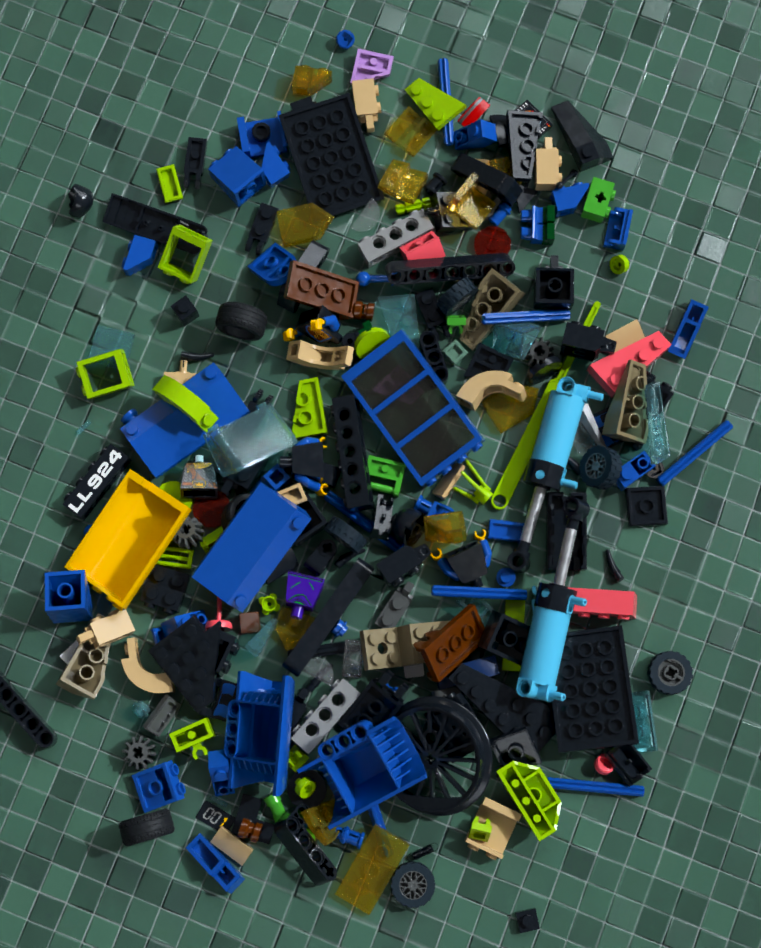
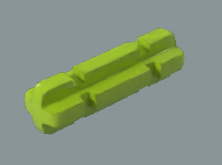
[395,197,431,215]

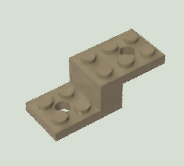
[359,620,451,671]

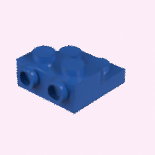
[132,760,186,813]

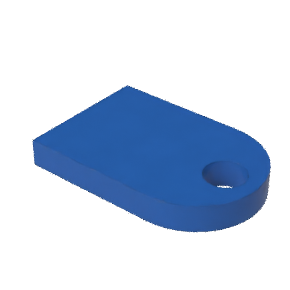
[247,243,297,286]

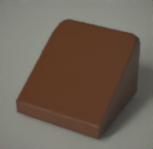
[239,612,261,634]

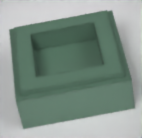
[442,339,468,366]

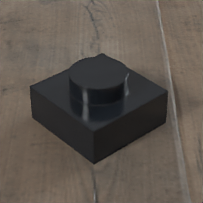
[515,908,540,933]

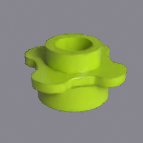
[259,593,281,615]

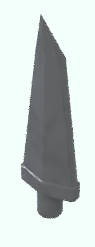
[580,402,606,447]

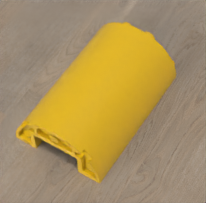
[64,469,192,611]

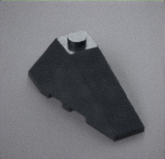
[551,100,614,172]

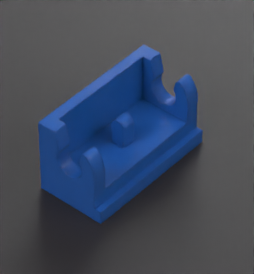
[603,207,633,251]

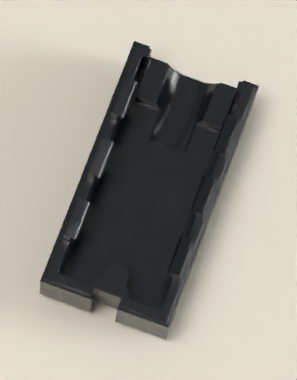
[546,492,587,571]

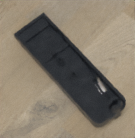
[102,193,208,255]

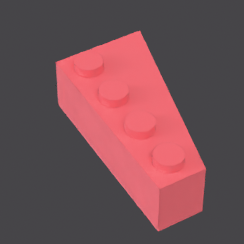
[587,331,672,398]
[568,587,637,620]

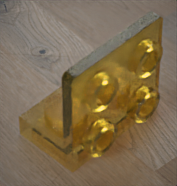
[447,172,496,229]

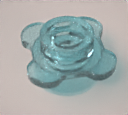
[132,700,151,719]

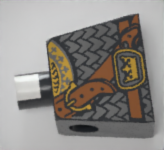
[180,455,218,499]

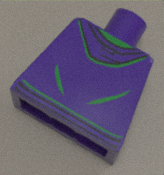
[286,571,325,620]

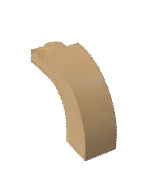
[286,340,354,370]
[456,371,527,411]
[121,637,175,694]

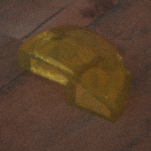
[301,799,339,846]

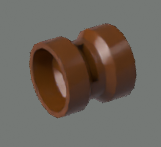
[353,301,375,322]
[237,818,263,843]

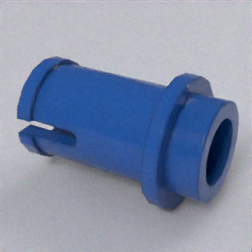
[488,203,512,227]

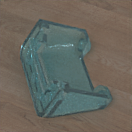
[203,402,298,477]

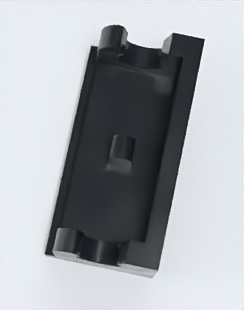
[369,494,394,541]
[604,745,652,787]

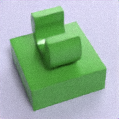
[445,315,466,334]

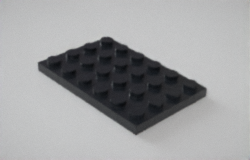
[279,93,385,223]
[552,625,639,753]

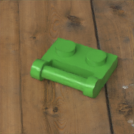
[368,455,406,498]

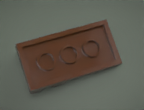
[284,260,359,320]
[413,604,484,682]

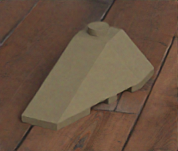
[459,268,525,351]
[602,359,650,444]
[56,613,111,700]

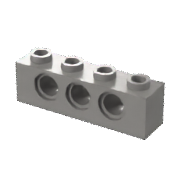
[358,209,434,268]
[291,678,361,754]

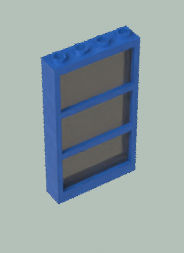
[341,330,485,487]

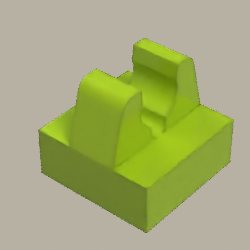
[288,744,309,773]
[468,816,492,842]

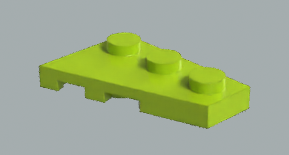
[405,78,467,131]
[290,377,328,440]

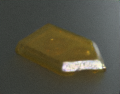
[277,203,335,248]
[481,385,539,433]

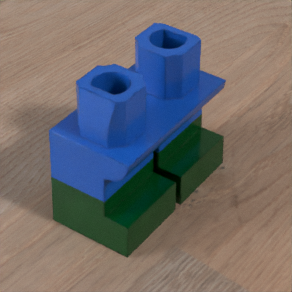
[520,205,555,245]

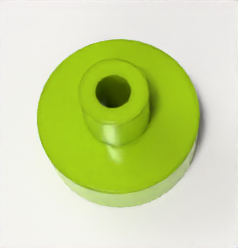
[610,255,629,274]
[295,777,316,799]

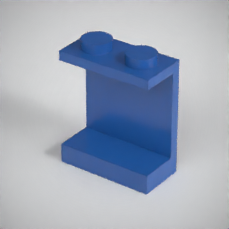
[237,111,288,158]

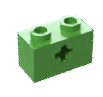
[581,177,616,223]

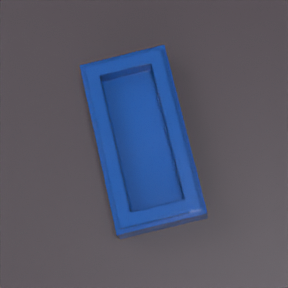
[487,519,524,543]

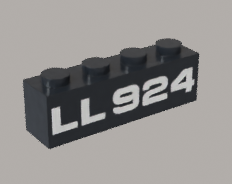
[62,444,132,521]

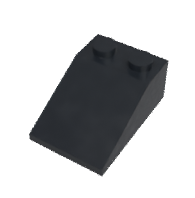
[477,610,530,666]

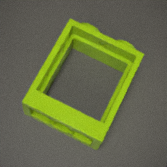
[158,224,213,284]
[76,349,135,399]

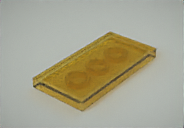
[335,824,410,915]

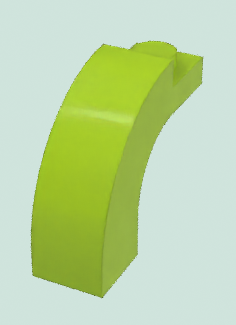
[152,375,219,433]

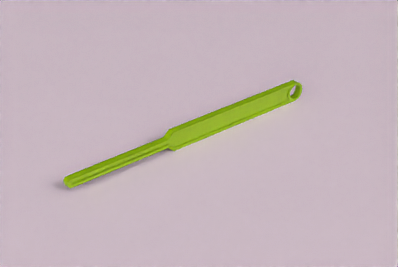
[491,301,601,510]

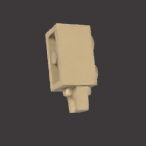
[352,78,381,133]
[534,137,562,191]
[76,609,135,649]

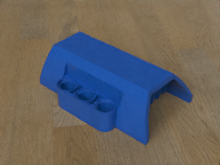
[224,671,295,796]
[297,716,428,830]

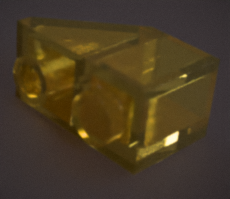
[292,65,332,96]

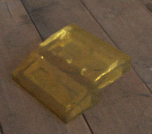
[384,106,437,157]
[378,159,428,205]

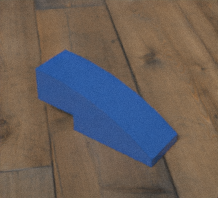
[668,299,709,359]
[186,833,245,894]

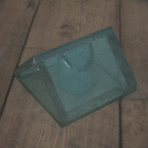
[492,322,541,360]

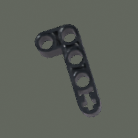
[450,153,523,207]
[277,240,330,313]
[274,803,337,886]

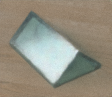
[632,690,658,752]

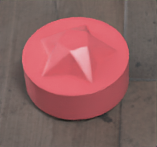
[594,754,614,775]

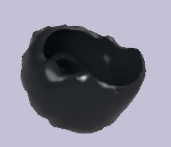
[68,184,94,218]

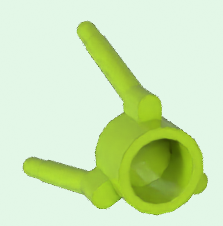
[453,460,493,505]

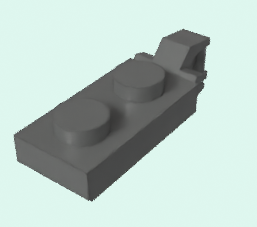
[374,581,415,629]

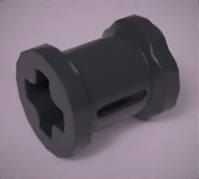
[423,172,447,196]

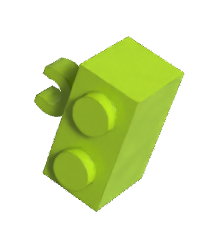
[169,718,216,760]

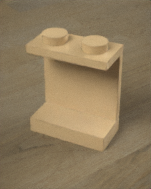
[465,796,522,860]

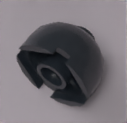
[391,508,427,546]

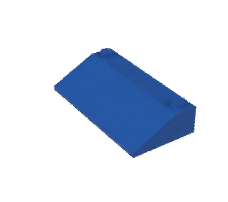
[120,362,250,479]
[191,482,311,613]

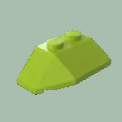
[496,761,562,842]

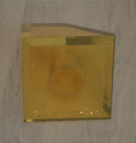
[424,511,466,544]

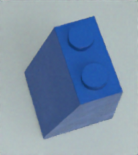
[208,146,266,207]
[45,570,93,623]

